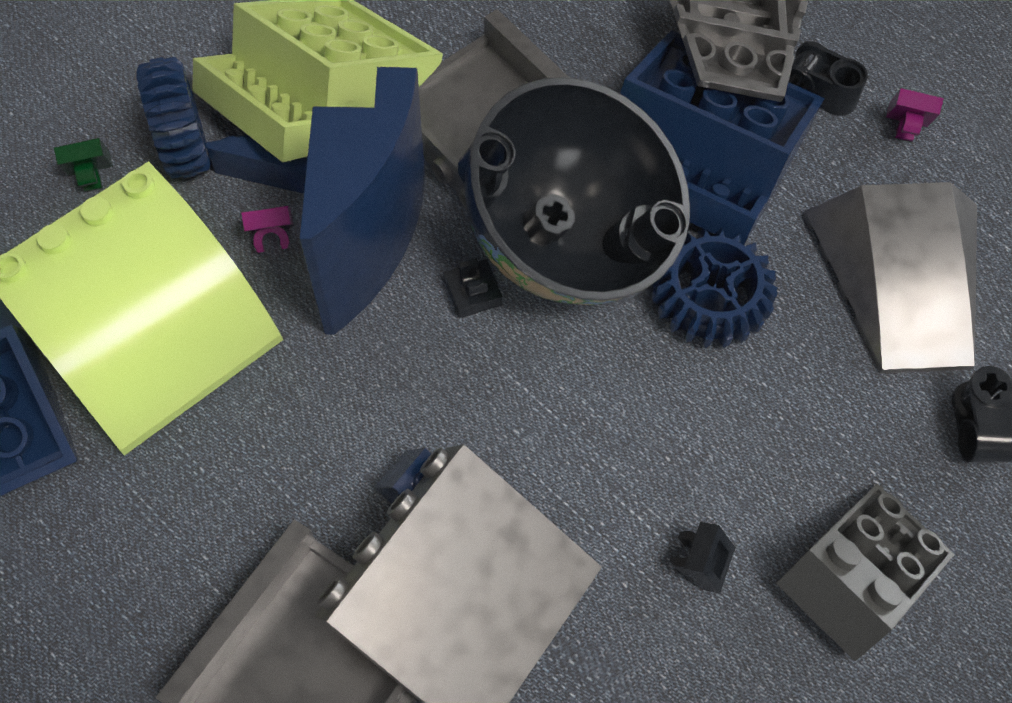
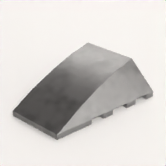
[670,0,808,102]
[803,182,977,373]

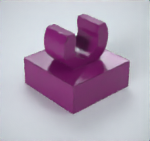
[886,88,944,142]
[241,206,293,253]

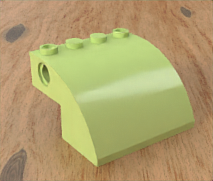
[0,161,283,456]

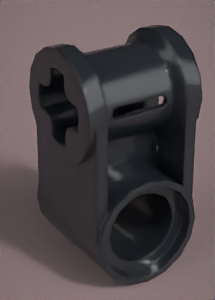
[788,41,868,116]
[952,366,1012,462]

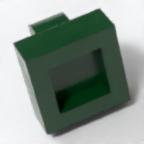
[54,138,113,192]

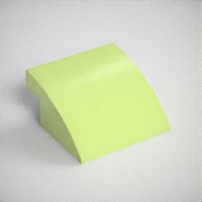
[192,0,443,162]

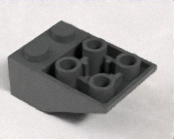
[776,483,955,661]

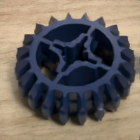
[136,56,211,179]
[651,227,778,348]

